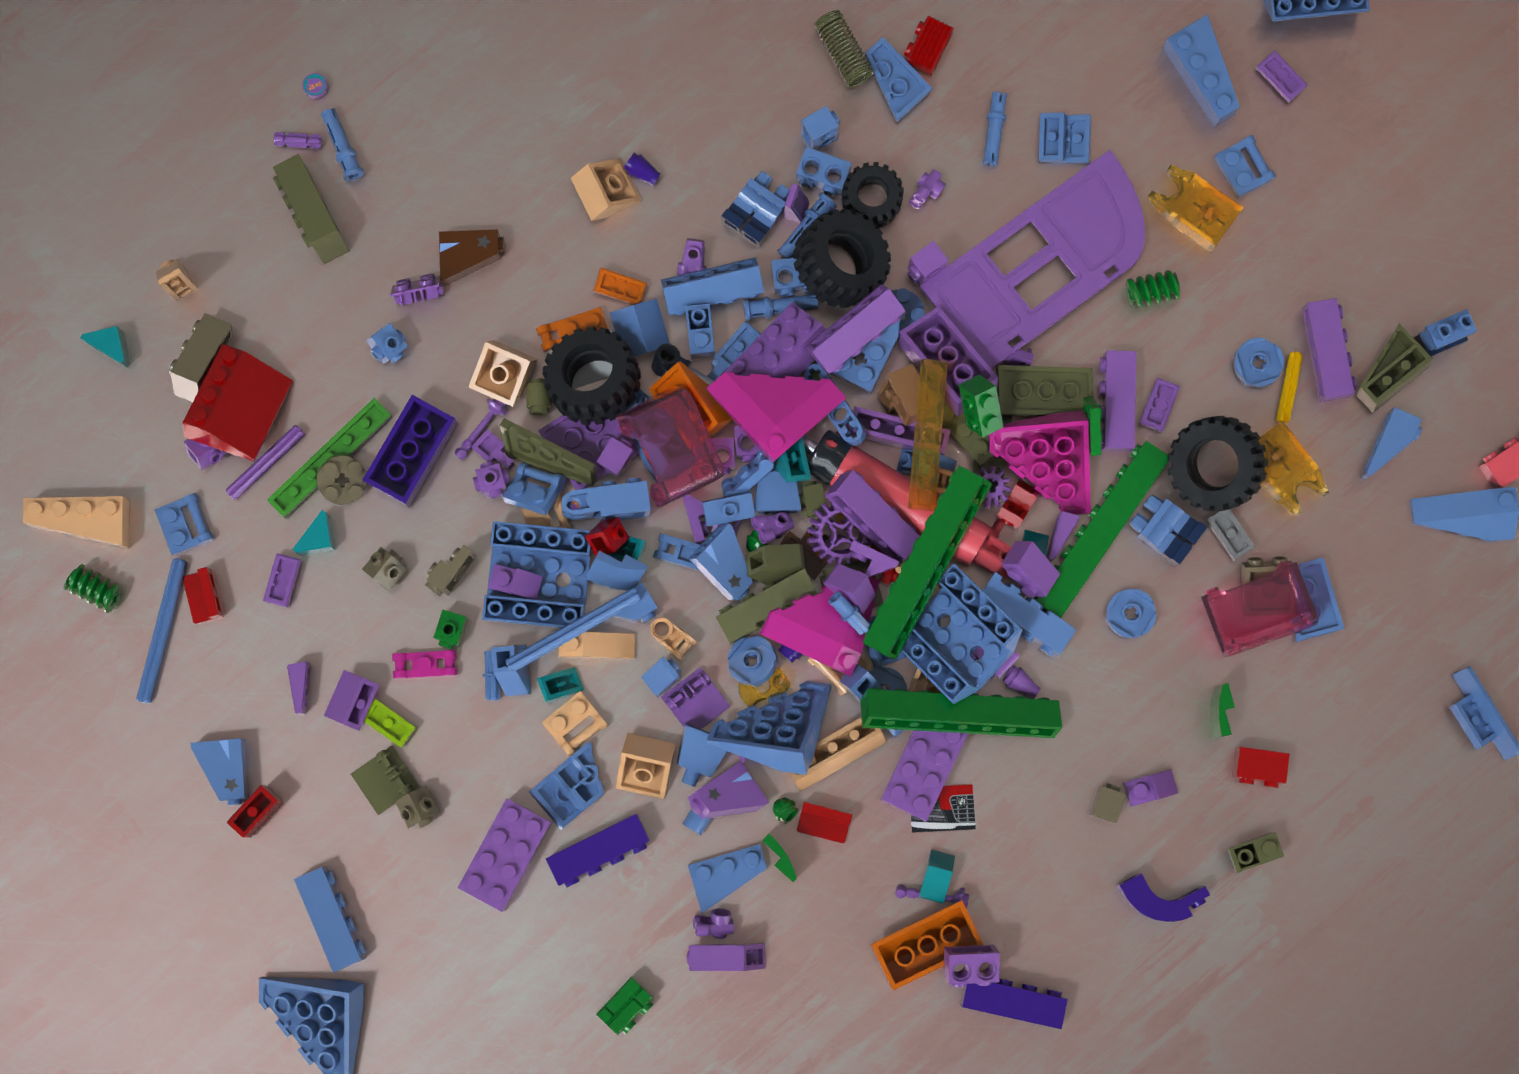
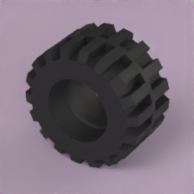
[842,162,904,228]

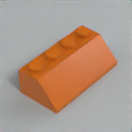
[871,900,983,991]

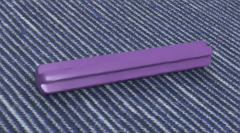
[226,425,305,500]

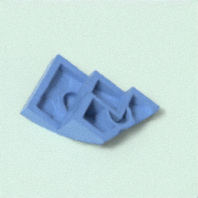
[529,741,604,830]

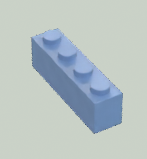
[661,257,764,315]
[294,867,366,972]

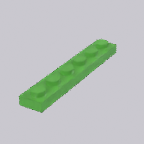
[267,398,392,518]

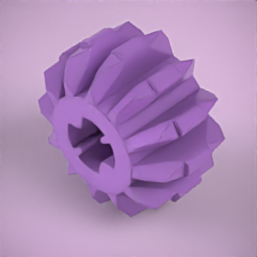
[975,466,1011,509]

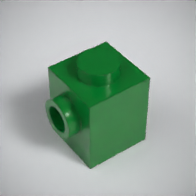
[433,609,469,649]

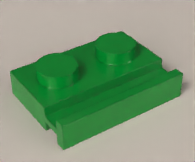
[1083,396,1102,456]

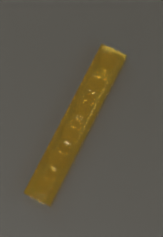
[908,359,948,511]

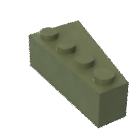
[273,154,350,264]
[716,568,818,645]

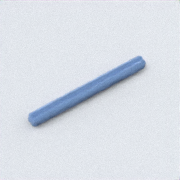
[136,558,187,703]
[506,588,640,672]

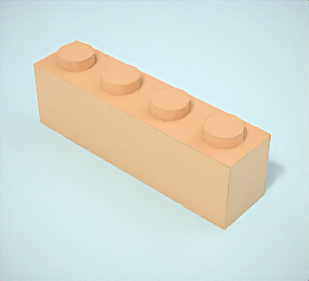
[790,717,887,792]

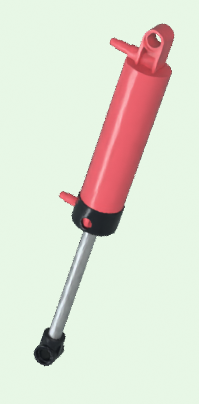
[651,344,1011,578]

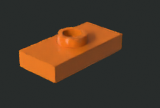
[593,268,647,305]

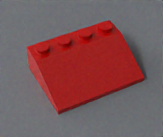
[182,344,293,461]

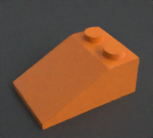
[649,361,733,450]

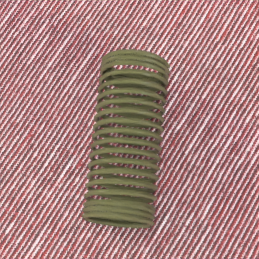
[814,10,874,88]

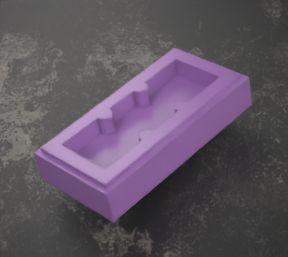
[1256,50,1308,103]
[1139,377,1180,433]
[263,553,302,608]

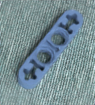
[804,364,866,446]

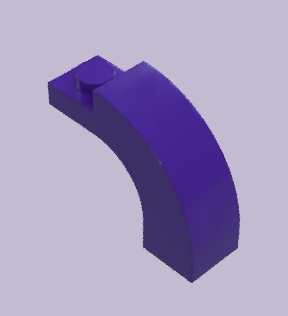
[1116,873,1210,922]

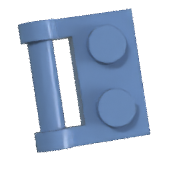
[1214,135,1276,199]
[502,462,566,515]
[155,493,214,556]

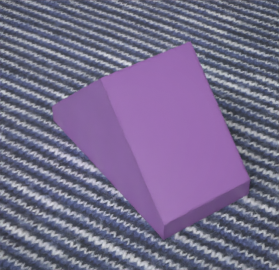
[823,564,876,615]

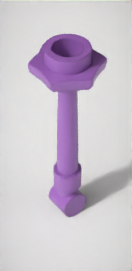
[455,398,508,460]
[895,884,969,909]

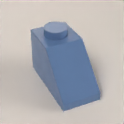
[612,583,658,623]

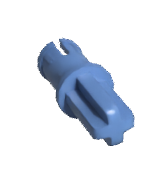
[828,591,870,635]
[482,651,500,701]

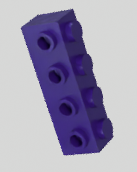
[546,814,650,888]
[960,978,1068,1029]

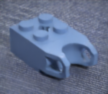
[830,314,904,394]
[561,478,651,522]

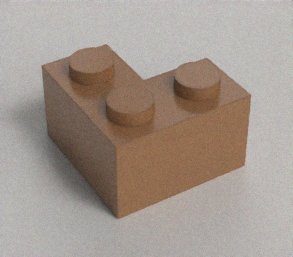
[877,364,936,426]

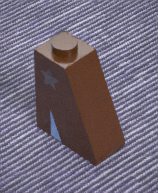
[439,229,505,285]

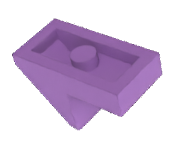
[682,494,709,544]
[850,540,899,578]
[488,564,543,600]
[1123,769,1178,807]

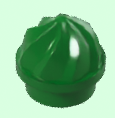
[746,530,768,552]
[773,797,799,824]

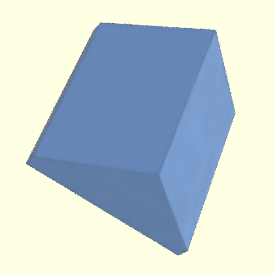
[610,299,670,356]

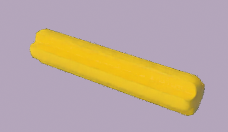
[1276,352,1303,423]

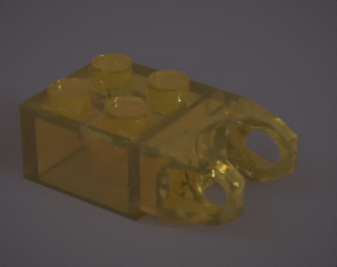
[1147,165,1244,253]
[1258,421,1330,517]

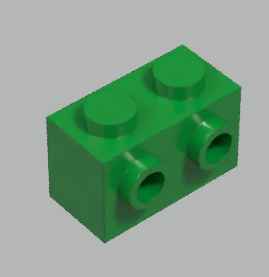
[959,374,1003,438]

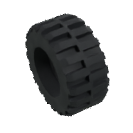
[793,209,891,308]
[542,326,641,425]
[1167,416,1268,512]

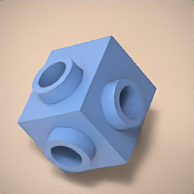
[366,323,408,364]

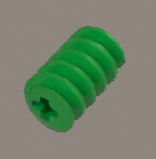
[1126,270,1180,308]
[64,564,121,613]

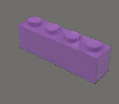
[805,284,905,374]
[1303,298,1357,402]
[1099,350,1137,452]
[849,406,951,455]
[824,470,920,562]

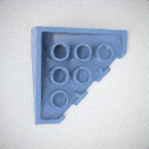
[707,681,832,775]
[259,977,364,1074]

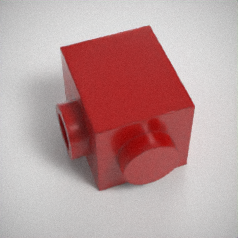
[585,517,630,556]

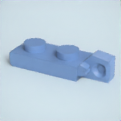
[708,321,761,381]

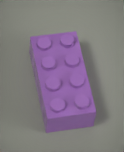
[725,302,826,378]
[899,306,998,417]
[880,730,968,822]
[458,798,553,912]

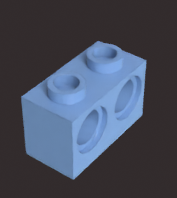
[800,106,840,151]
[796,147,852,196]
[771,258,809,297]

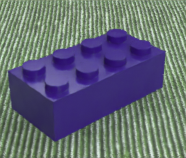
[362,395,458,507]

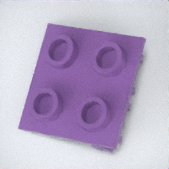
[390,274,444,306]
[661,667,730,729]

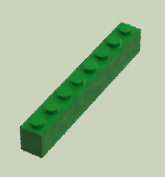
[1035,440,1168,618]
[863,465,992,660]
[860,687,1062,738]

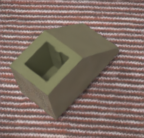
[745,544,805,585]
[1228,832,1284,873]

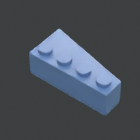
[1162,14,1240,127]
[983,572,1076,657]

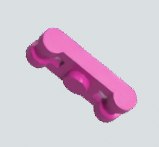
[392,650,457,679]

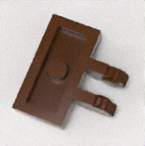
[779,524,829,581]

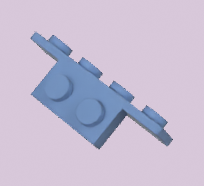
[1450,666,1519,760]

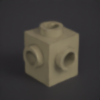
[362,547,408,591]
[395,785,440,829]

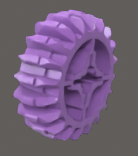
[807,501,872,565]

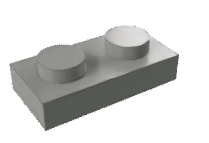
[1206,509,1255,562]

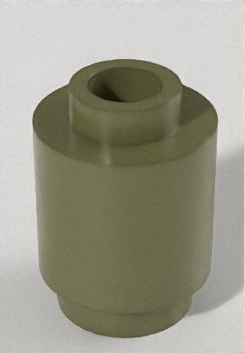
[526,378,551,415]

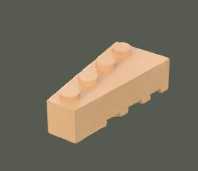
[23,496,130,549]

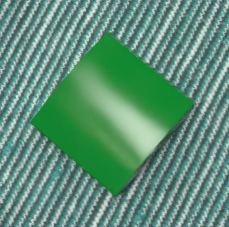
[1210,683,1235,739]
[762,833,797,882]

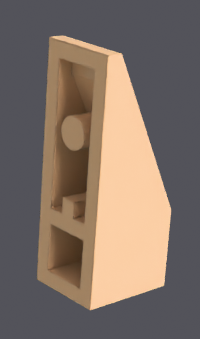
[156,259,197,301]
[558,632,635,659]

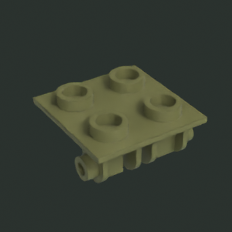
[351,746,420,815]

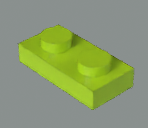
[364,699,416,748]

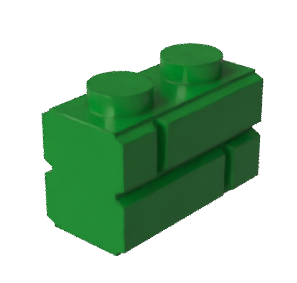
[596,976,653,1035]

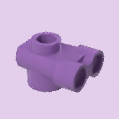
[909,169,946,209]
[677,238,707,275]
[751,512,794,544]
[693,908,734,939]

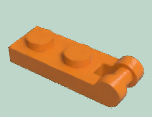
[536,307,608,352]

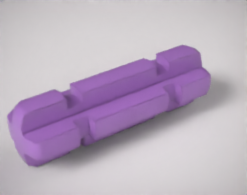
[273,132,322,149]

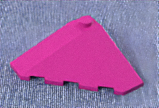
[706,372,846,463]
[989,411,1091,514]
[760,570,880,676]

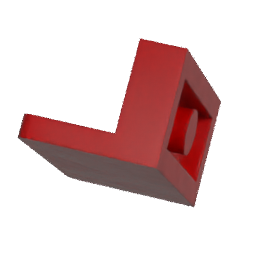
[183,567,223,624]
[797,802,853,844]

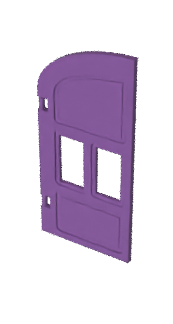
[920,150,1145,369]

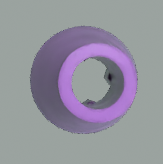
[1002,665,1041,699]

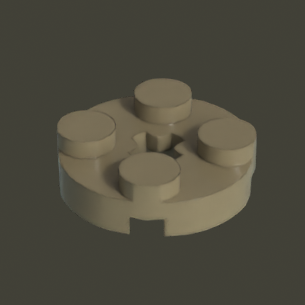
[316,454,366,505]

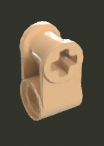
[651,618,697,662]

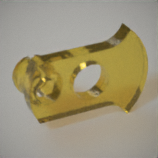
[739,668,791,707]

